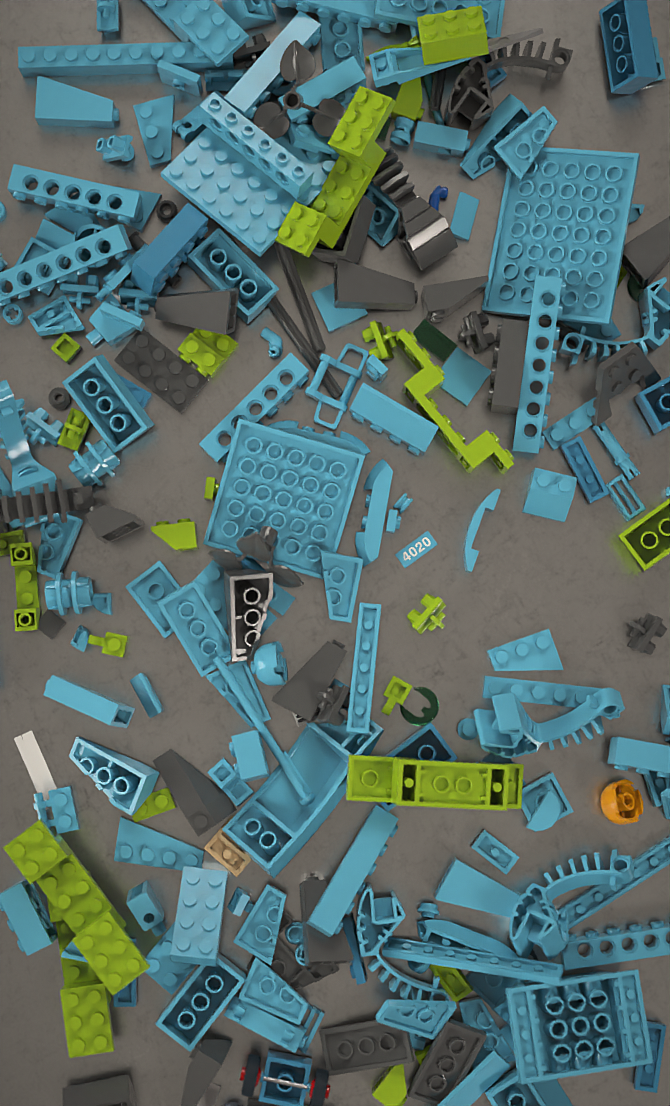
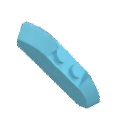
[267,420,371,456]
[355,459,393,567]
[417,919,519,958]

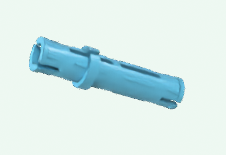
[592,421,641,481]

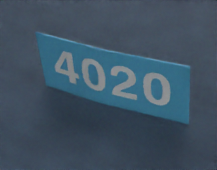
[395,531,438,568]

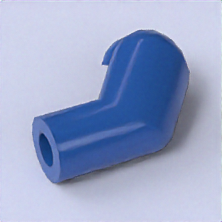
[429,185,448,211]

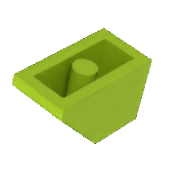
[371,1064,407,1106]

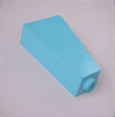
[35,76,119,129]
[43,675,136,728]
[433,857,521,918]

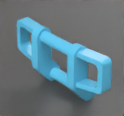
[305,343,369,430]

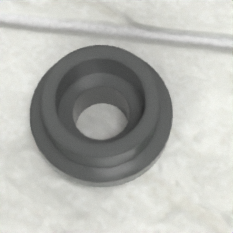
[156,200,178,222]
[48,387,70,409]

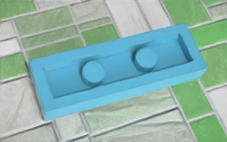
[541,397,596,451]

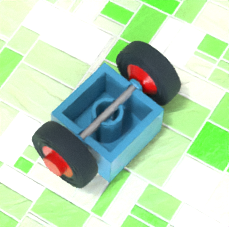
[240,1050,330,1106]

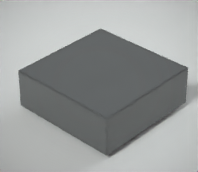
[38,609,66,639]

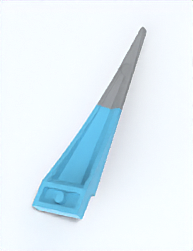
[369,28,544,88]

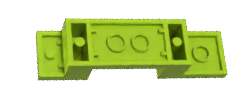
[275,86,397,258]
[395,328,515,474]
[346,754,524,811]
[3,819,151,995]
[47,870,115,1058]

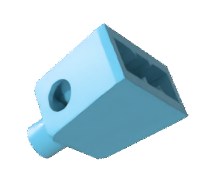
[85,294,138,346]
[126,880,167,936]

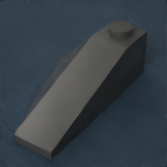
[224,569,273,662]
[153,749,237,837]
[181,1039,233,1106]

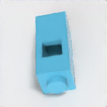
[413,121,471,158]

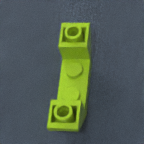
[10,542,41,632]

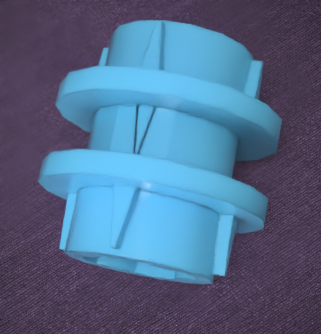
[68,439,120,487]
[45,571,94,616]

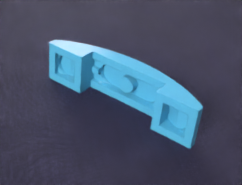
[464,489,501,573]

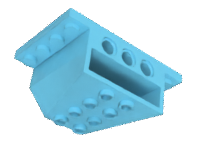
[505,969,653,1084]

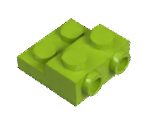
[177,328,239,378]

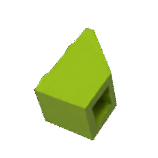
[151,518,199,551]

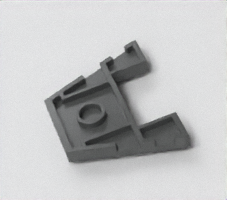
[591,342,661,426]
[246,909,339,992]

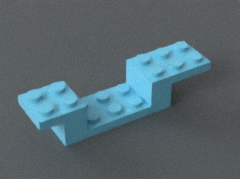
[141,0,249,67]

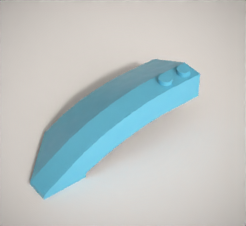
[222,719,384,878]

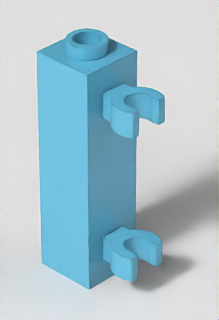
[223,992,308,1053]

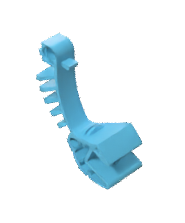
[557,277,670,366]
[0,380,67,528]
[474,688,625,759]
[509,849,634,960]
[356,882,450,1001]

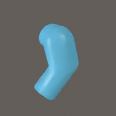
[260,327,283,357]

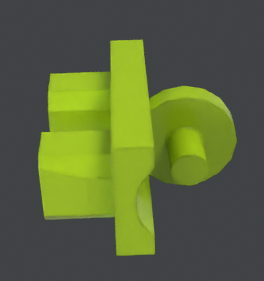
[362,320,398,360]
[57,408,91,451]
[407,593,446,635]

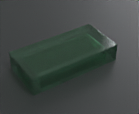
[413,319,458,363]

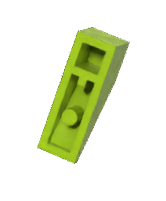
[391,77,425,123]

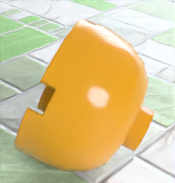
[600,779,643,825]

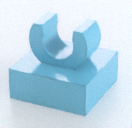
[227,887,255,917]

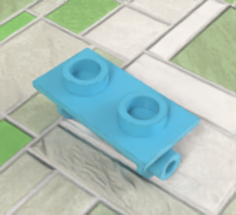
[205,69,248,91]

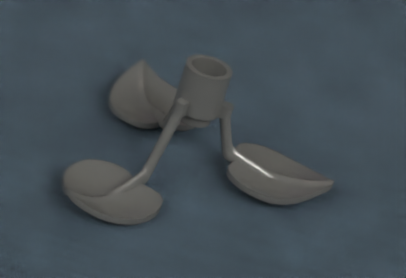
[253,40,346,139]
[208,526,304,587]

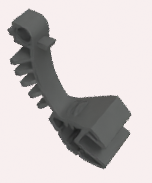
[444,38,573,131]
[372,147,458,270]
[0,479,94,533]

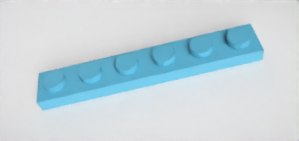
[346,603,382,735]
[482,676,602,708]

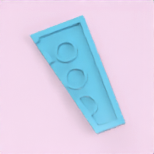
[114,816,205,871]

